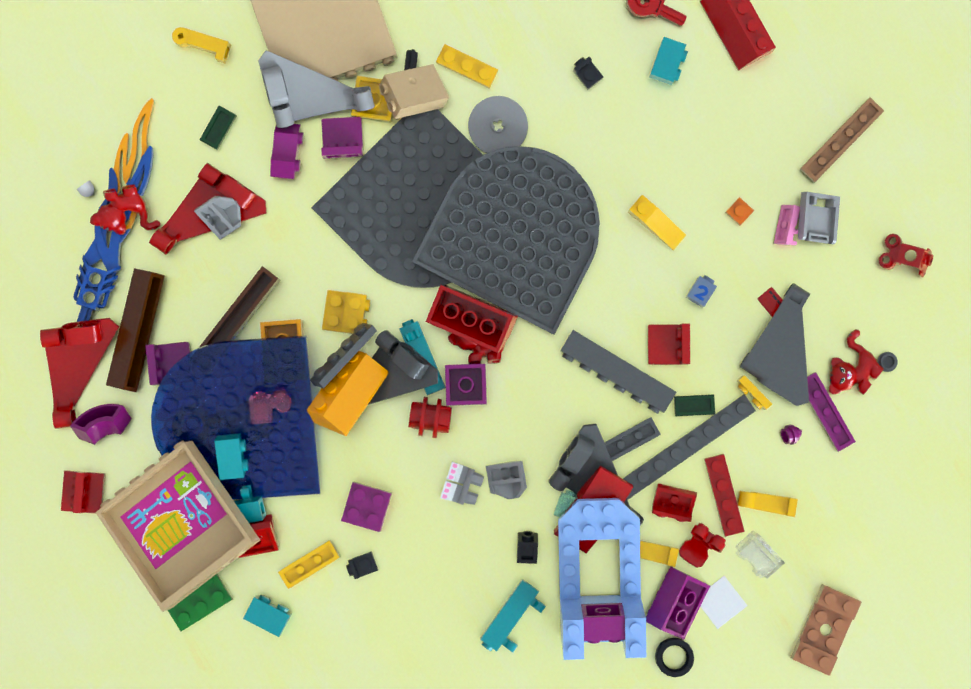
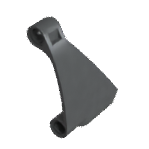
[740,283,810,406]
[368,330,438,405]
[549,424,644,526]

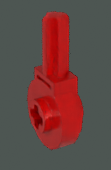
[626,0,687,26]

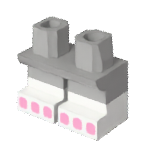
[440,461,484,505]

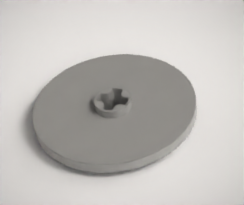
[468,96,528,153]

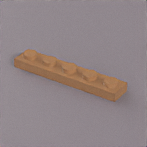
[800,97,884,183]

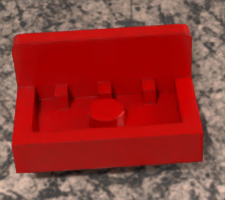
[652,484,697,522]

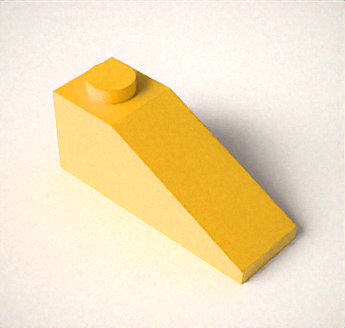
[628,195,686,250]

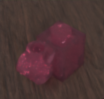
[249,390,292,424]

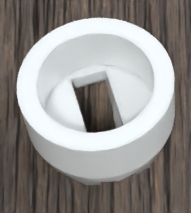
[77,180,94,197]

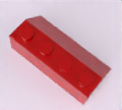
[700,0,776,71]
[425,285,518,353]

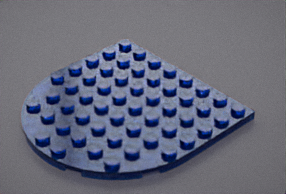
[151,335,321,499]

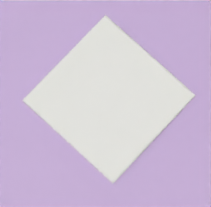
[700,576,747,629]

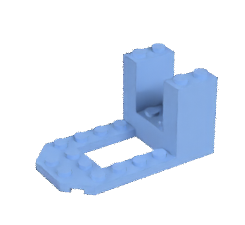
[558,498,646,660]

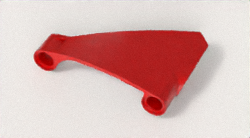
[149,163,267,255]
[40,318,119,429]

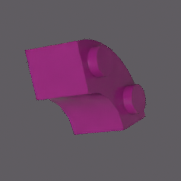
[270,124,304,179]
[70,404,132,445]

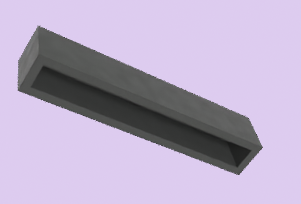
[560,330,676,414]

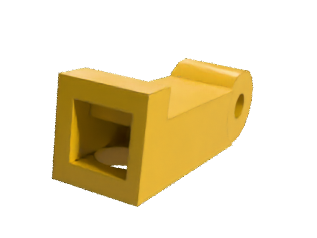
[172,27,231,64]
[738,491,798,517]
[640,540,679,567]

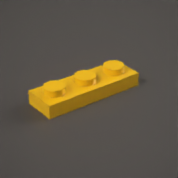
[436,44,498,89]
[278,540,340,589]

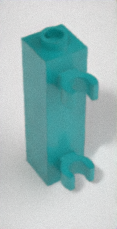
[399,319,446,396]
[234,485,266,523]
[480,579,546,652]

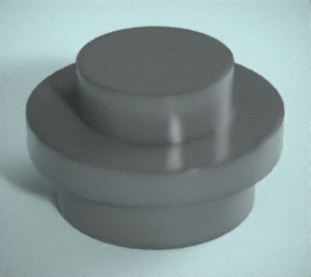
[877,352,898,372]

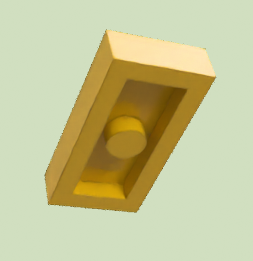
[737,375,772,410]

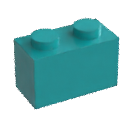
[649,37,688,85]
[214,433,249,480]
[243,595,292,637]

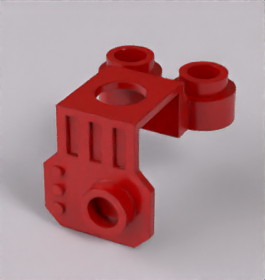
[879,234,933,277]
[679,523,726,568]

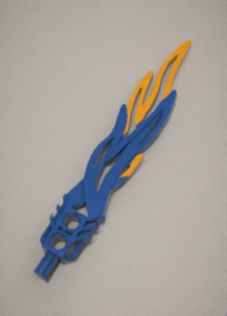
[73,98,154,322]

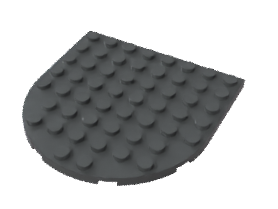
[311,109,483,288]
[412,146,600,335]

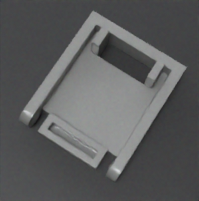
[798,192,840,244]

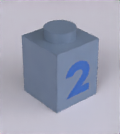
[685,275,717,308]

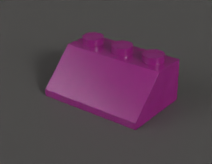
[646,567,710,640]

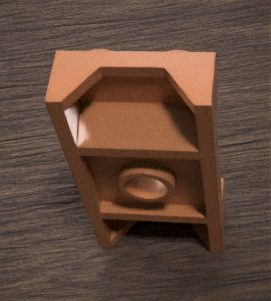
[791,584,862,676]

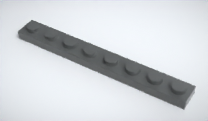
[622,394,756,500]

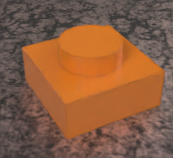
[725,197,754,226]

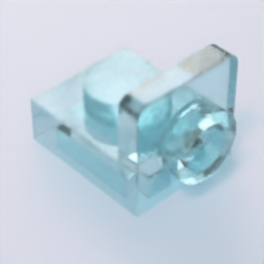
[553,490,577,517]

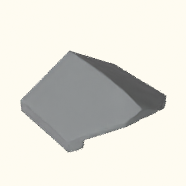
[194,196,241,240]
[486,461,527,499]

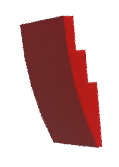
[554,465,633,554]

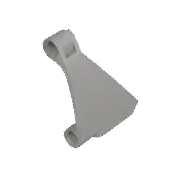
[258,50,375,128]

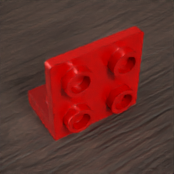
[648,324,690,365]

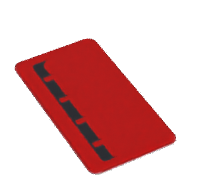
[758,287,782,317]

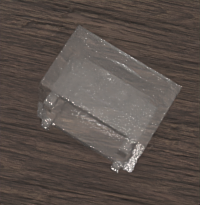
[735,531,785,579]

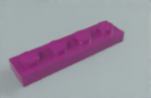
[807,372,856,452]

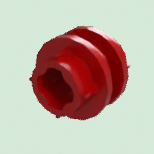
[408,397,452,438]

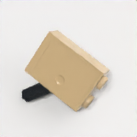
[379,49,449,119]

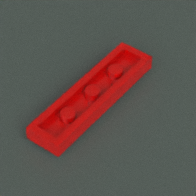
[704,454,745,537]

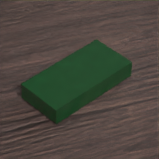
[199,106,237,150]
[674,394,715,416]

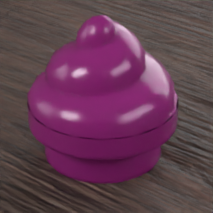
[781,424,802,445]

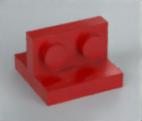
[61,471,105,513]
[239,514,279,558]

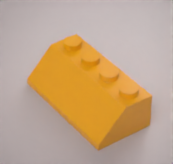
[307,351,389,436]

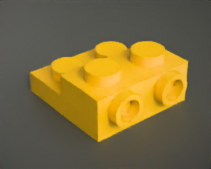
[322,290,370,334]

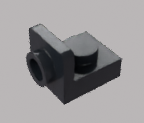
[573,56,604,90]
[517,531,538,564]
[346,551,378,579]

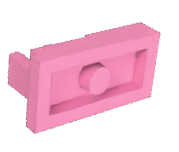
[774,205,800,245]

